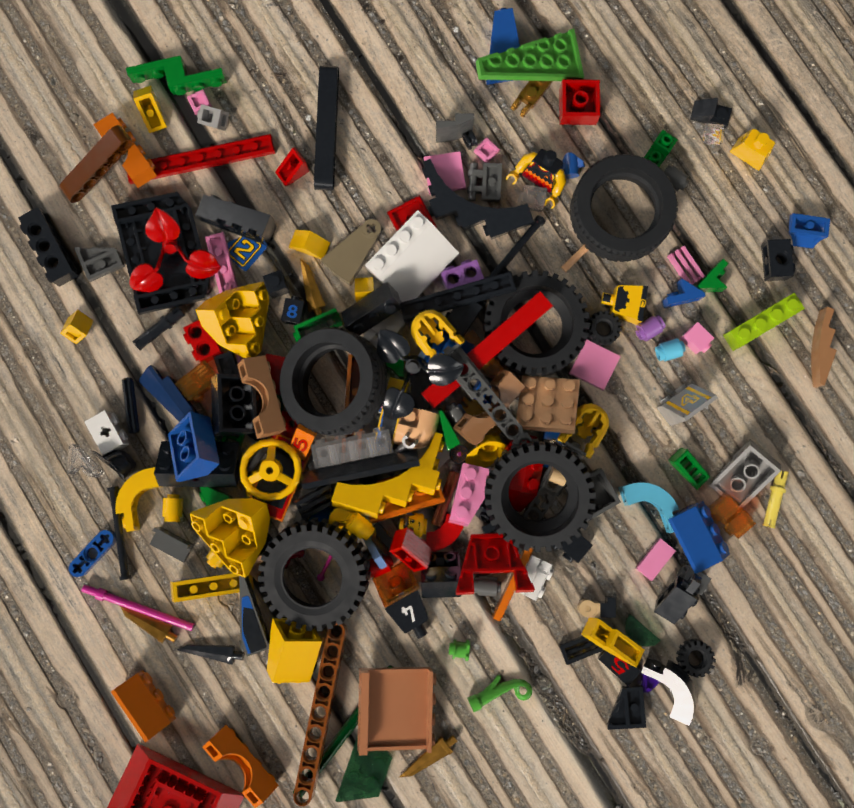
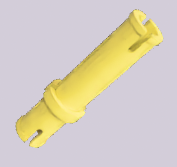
[762,470,789,529]

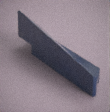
[139,365,215,437]

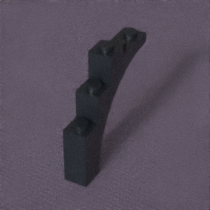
[422,159,534,240]

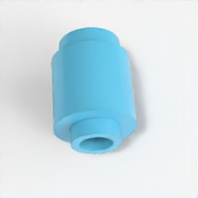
[655,338,685,362]

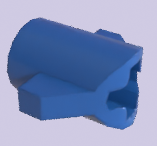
[562,152,585,179]

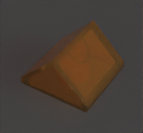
[372,561,420,608]

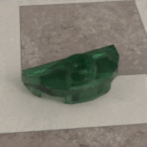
[625,613,661,647]

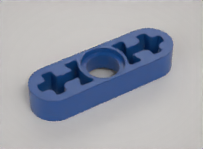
[69,530,116,577]

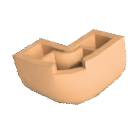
[394,408,440,449]

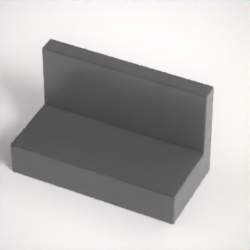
[150,527,194,562]

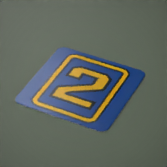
[227,236,267,271]

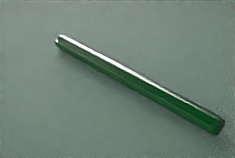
[293,665,395,797]

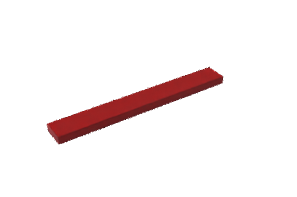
[127,134,276,184]
[421,291,553,408]

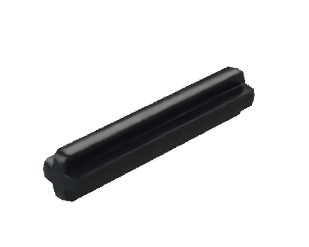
[122,378,140,434]

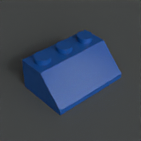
[168,411,220,482]
[668,501,730,574]

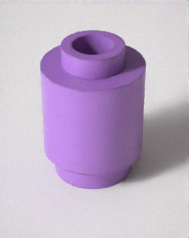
[635,315,666,342]

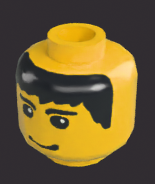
[399,512,428,538]

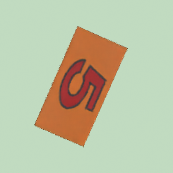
[290,423,317,461]

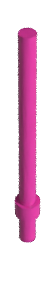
[81,584,195,631]

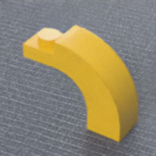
[115,467,159,532]

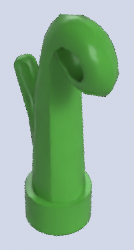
[467,675,532,712]

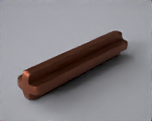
[432,471,459,527]

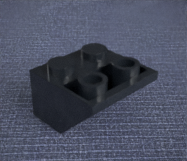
[421,551,461,598]

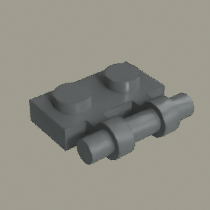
[467,163,502,202]

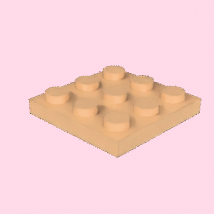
[515,375,580,434]

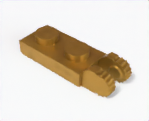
[511,81,553,117]

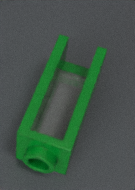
[293,308,346,342]

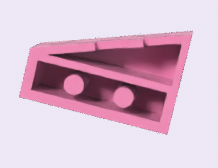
[448,463,489,527]

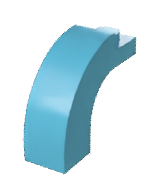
[618,483,679,533]

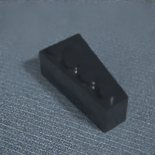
[195,195,277,247]

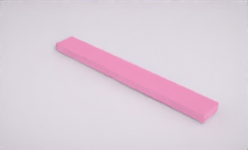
[205,232,243,363]

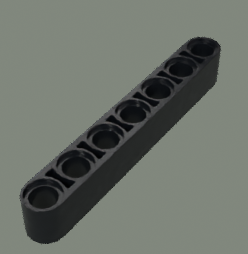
[314,66,339,191]

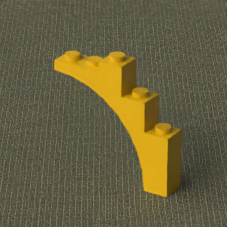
[331,432,445,519]

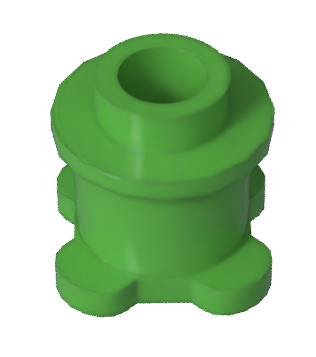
[449,639,470,661]

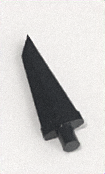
[177,644,244,665]

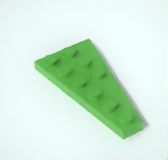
[476,29,584,81]

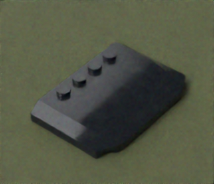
[111,192,210,315]

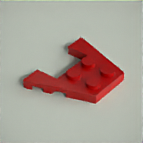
[456,533,535,595]

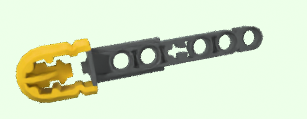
[411,310,532,446]
[518,403,609,554]

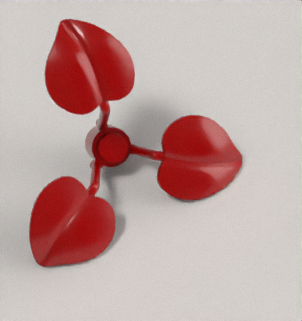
[129,207,221,292]

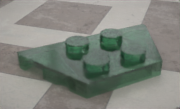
[335,736,392,802]

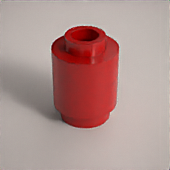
[367,554,394,578]

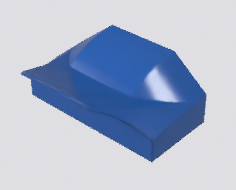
[789,213,830,249]

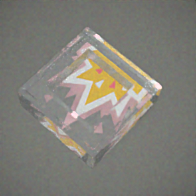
[703,123,724,145]

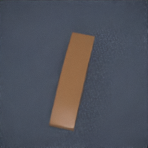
[811,307,837,388]

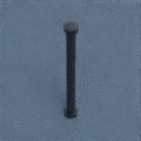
[484,215,545,279]
[107,486,132,581]

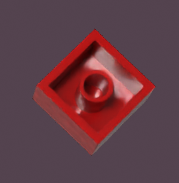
[559,80,600,125]

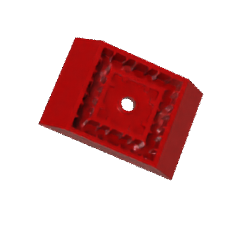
[107,743,244,808]

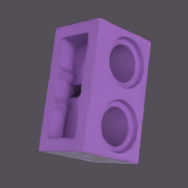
[441,259,484,290]

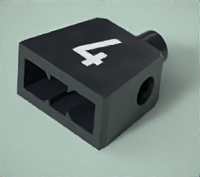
[385,588,429,639]

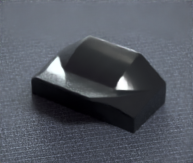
[372,522,395,556]

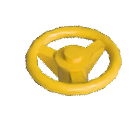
[239,438,302,501]

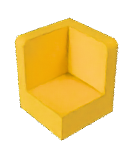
[60,309,93,344]

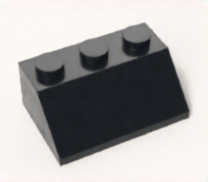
[211,373,257,436]

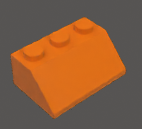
[111,670,176,743]

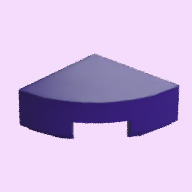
[641,674,660,693]

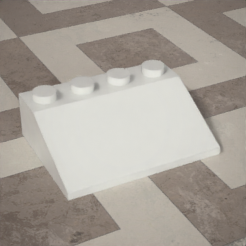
[365,210,459,302]

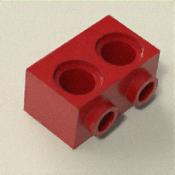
[183,320,224,364]

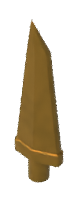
[300,259,326,317]
[120,606,178,643]
[398,735,458,778]

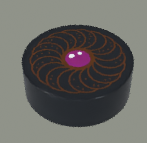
[449,445,468,464]

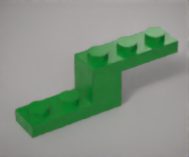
[126,56,227,95]

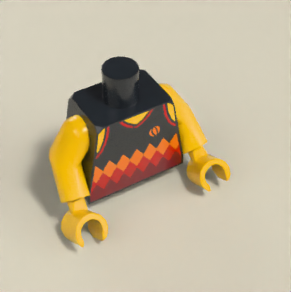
[506,149,566,209]

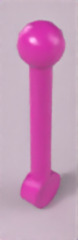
[317,555,333,581]

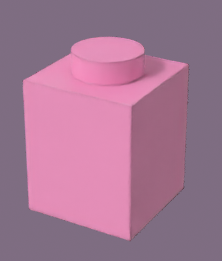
[679,322,714,354]

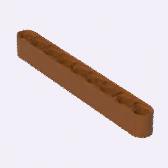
[293,622,347,806]

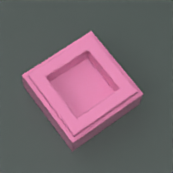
[187,89,212,115]
[474,137,500,163]

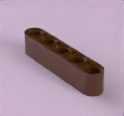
[59,125,133,203]

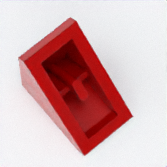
[275,147,309,187]

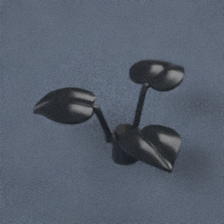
[377,329,464,420]

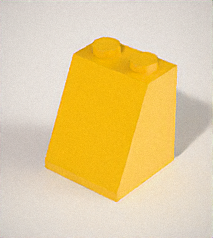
[267,618,322,684]

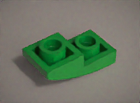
[644,130,678,167]

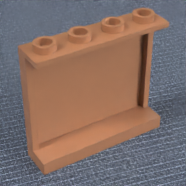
[357,667,436,756]

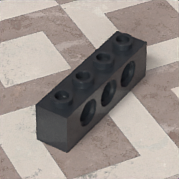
[18,207,79,287]

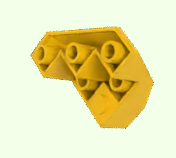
[196,282,270,358]
[190,498,270,578]

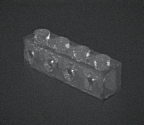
[311,427,394,469]

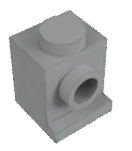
[197,104,229,131]

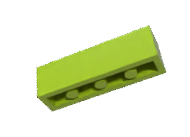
[723,292,805,351]

